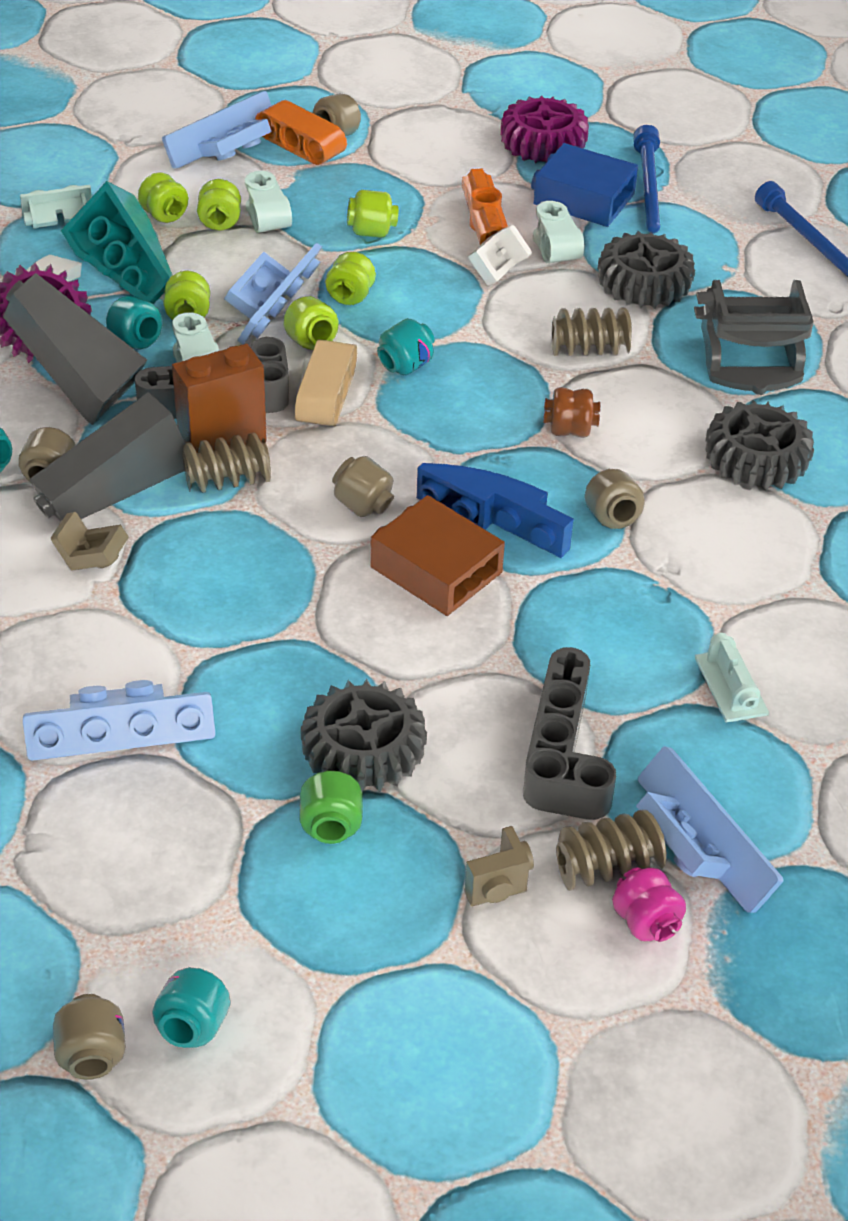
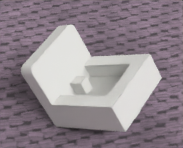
[468,224,532,286]

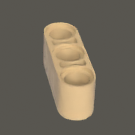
[295,340,357,426]

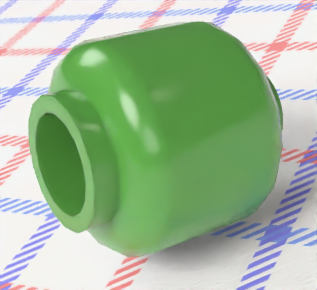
[299,771,363,844]

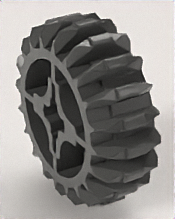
[597,231,695,309]
[705,400,814,491]
[301,678,427,792]

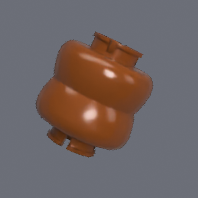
[543,387,601,438]

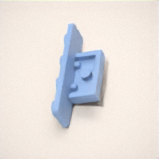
[162,91,272,168]
[224,243,322,344]
[23,680,215,761]
[636,746,783,913]

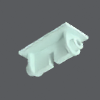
[20,185,91,229]
[695,633,769,723]

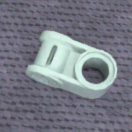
[245,171,292,233]
[533,201,584,263]
[172,313,220,363]

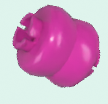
[612,868,686,942]

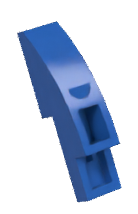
[416,463,574,558]

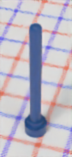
[633,125,660,233]
[755,181,848,277]

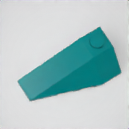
[61,181,172,304]

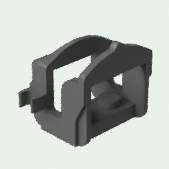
[694,280,814,395]

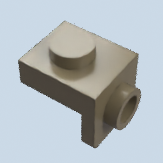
[51,512,129,571]
[464,826,534,907]

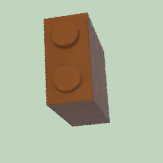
[172,343,267,453]
[370,495,505,616]

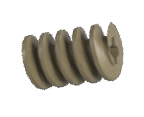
[552,307,632,356]
[182,432,271,493]
[556,810,666,891]

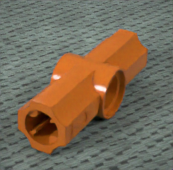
[462,168,508,245]

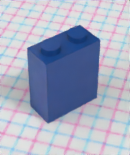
[531,143,638,227]

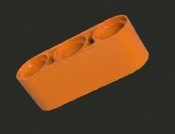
[255,100,347,165]

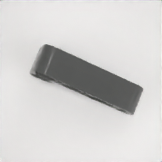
[135,337,289,419]
[523,647,616,820]

